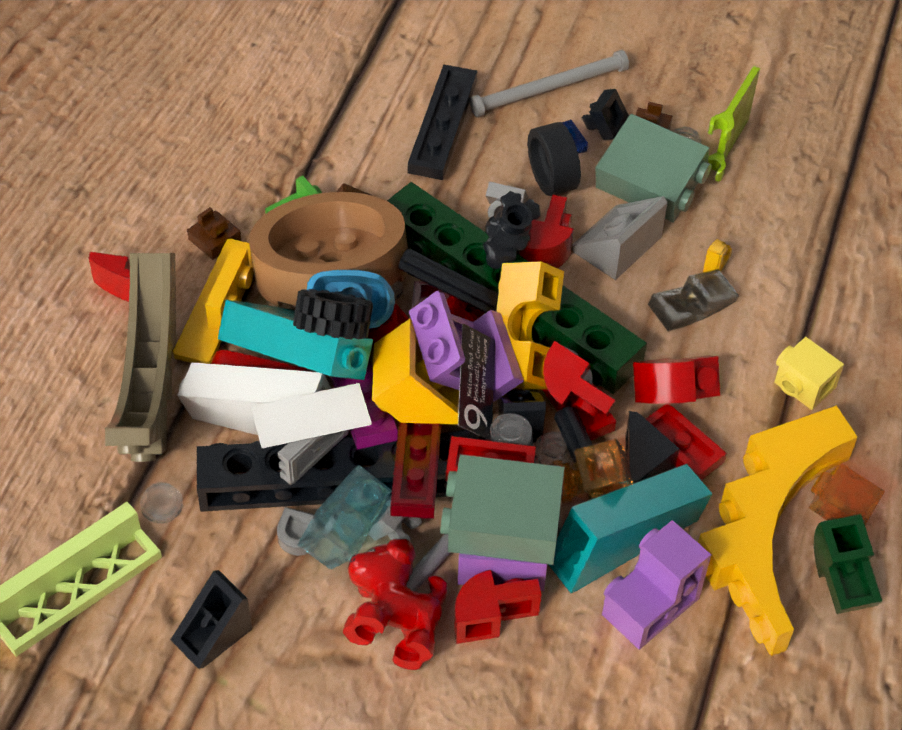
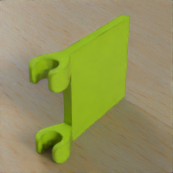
[708,66,760,182]

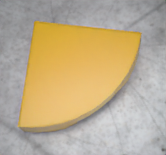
[703,239,732,279]

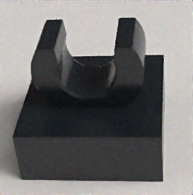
[581,89,629,140]

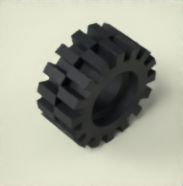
[293,289,373,340]

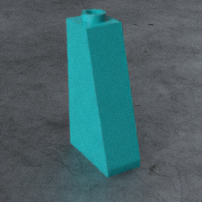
[218,300,373,380]
[548,464,713,593]

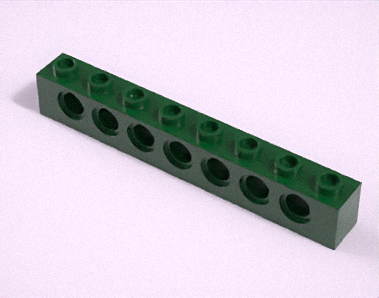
[387,182,647,395]

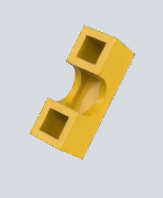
[496,261,564,389]

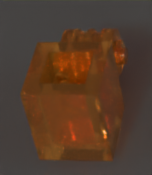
[550,439,633,503]

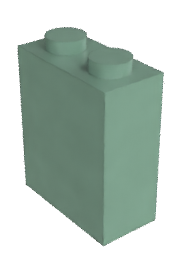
[595,114,712,223]
[440,454,565,565]

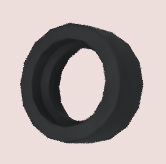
[527,122,581,196]

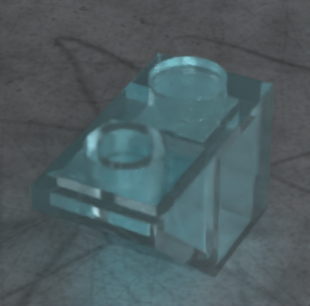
[297,465,392,570]

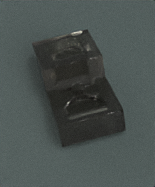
[648,269,739,332]

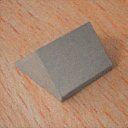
[572,196,668,280]

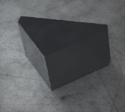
[497,389,546,443]
[625,411,679,487]
[170,570,252,669]

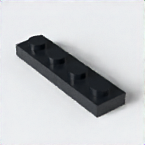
[407,64,477,180]

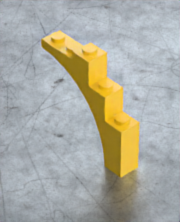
[698,405,857,656]

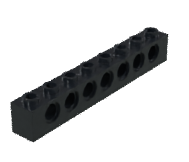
[197,426,536,512]

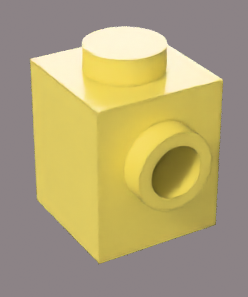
[774,337,844,410]

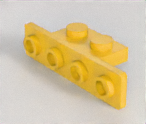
[173,239,254,364]

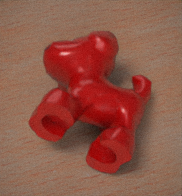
[343,539,447,670]

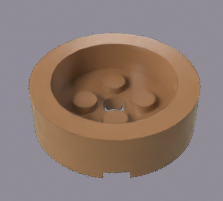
[249,192,408,307]

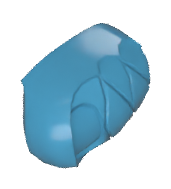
[307,270,395,328]

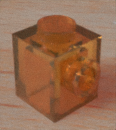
[808,463,885,525]

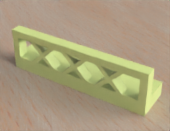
[0,501,162,657]

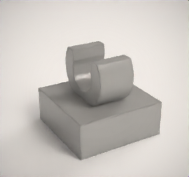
[485,181,528,218]
[363,495,422,541]

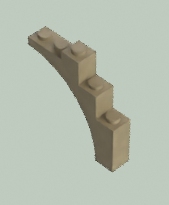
[105,253,176,462]

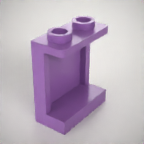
[409,291,524,401]

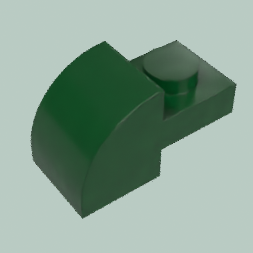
[814,514,882,614]

